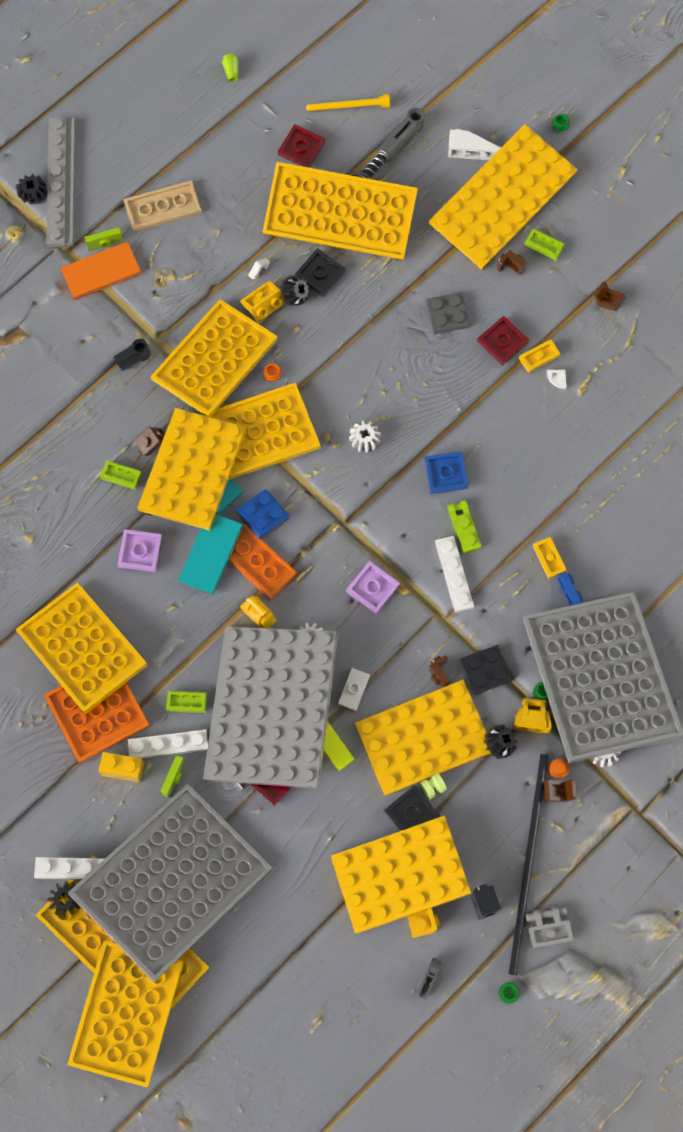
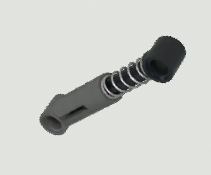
[352,107,425,179]

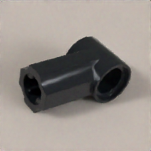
[113,339,151,371]

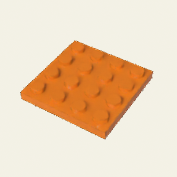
[44,682,150,764]

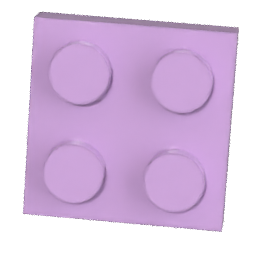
[117,529,162,572]
[346,561,400,614]

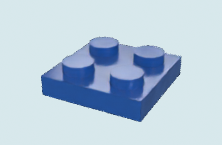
[425,452,468,494]
[236,489,290,539]

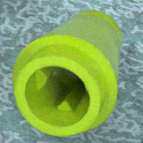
[222,54,239,82]

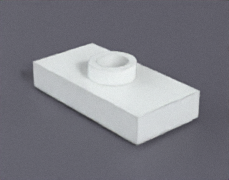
[338,668,370,711]

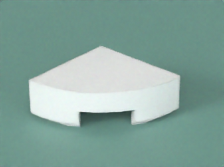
[248,258,270,279]
[547,370,567,389]

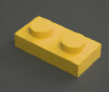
[519,339,560,373]
[532,537,567,579]

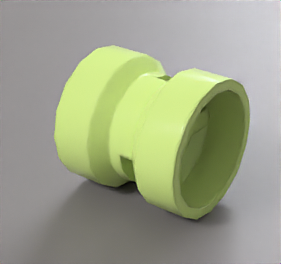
[420,773,447,800]

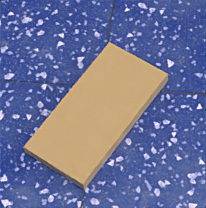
[123,180,202,233]

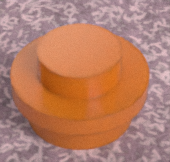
[263,363,281,382]
[549,759,569,779]

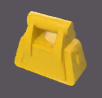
[240,595,277,629]
[513,698,552,733]

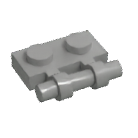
[525,906,574,949]

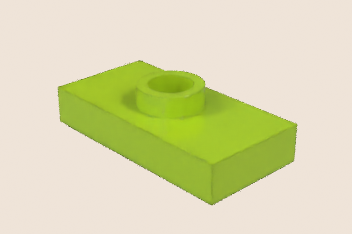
[84,227,123,251]
[524,228,565,261]
[100,460,143,490]
[166,691,207,713]
[160,755,185,798]

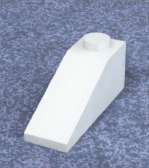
[448,129,501,160]

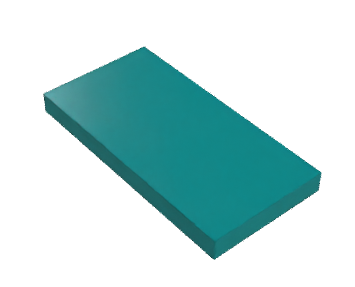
[178,514,243,595]

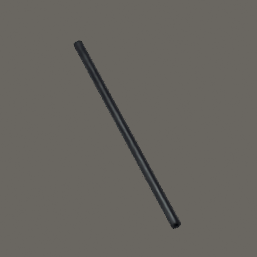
[508,754,548,976]

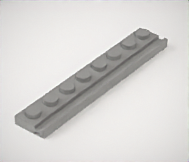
[46,117,75,247]

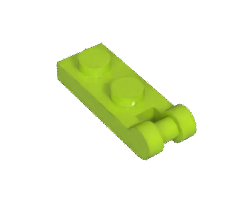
[447,499,482,554]

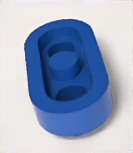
[557,571,583,606]

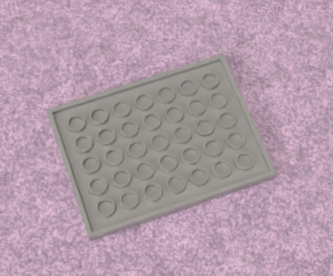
[523,592,683,763]
[203,627,338,789]
[68,784,272,983]

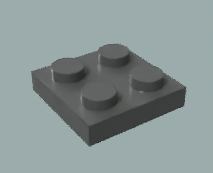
[426,292,470,334]

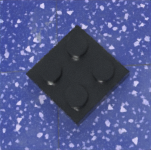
[295,248,346,297]
[461,645,512,695]
[384,785,440,831]

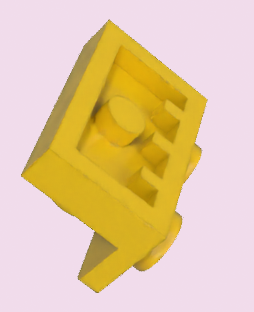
[240,281,286,323]
[407,908,440,938]

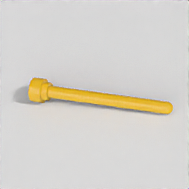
[306,93,390,111]

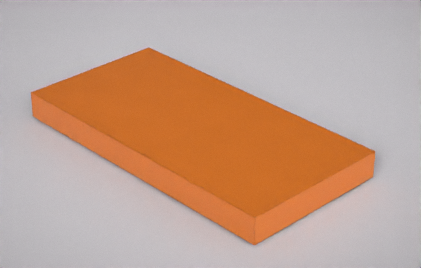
[60,241,141,300]
[229,523,298,600]

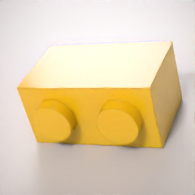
[98,752,144,782]

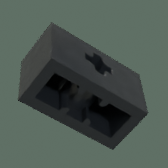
[471,884,501,920]

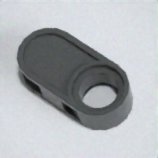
[417,958,442,1000]

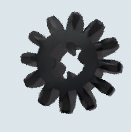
[16,173,47,205]
[280,275,310,306]
[483,724,518,759]
[47,882,81,918]

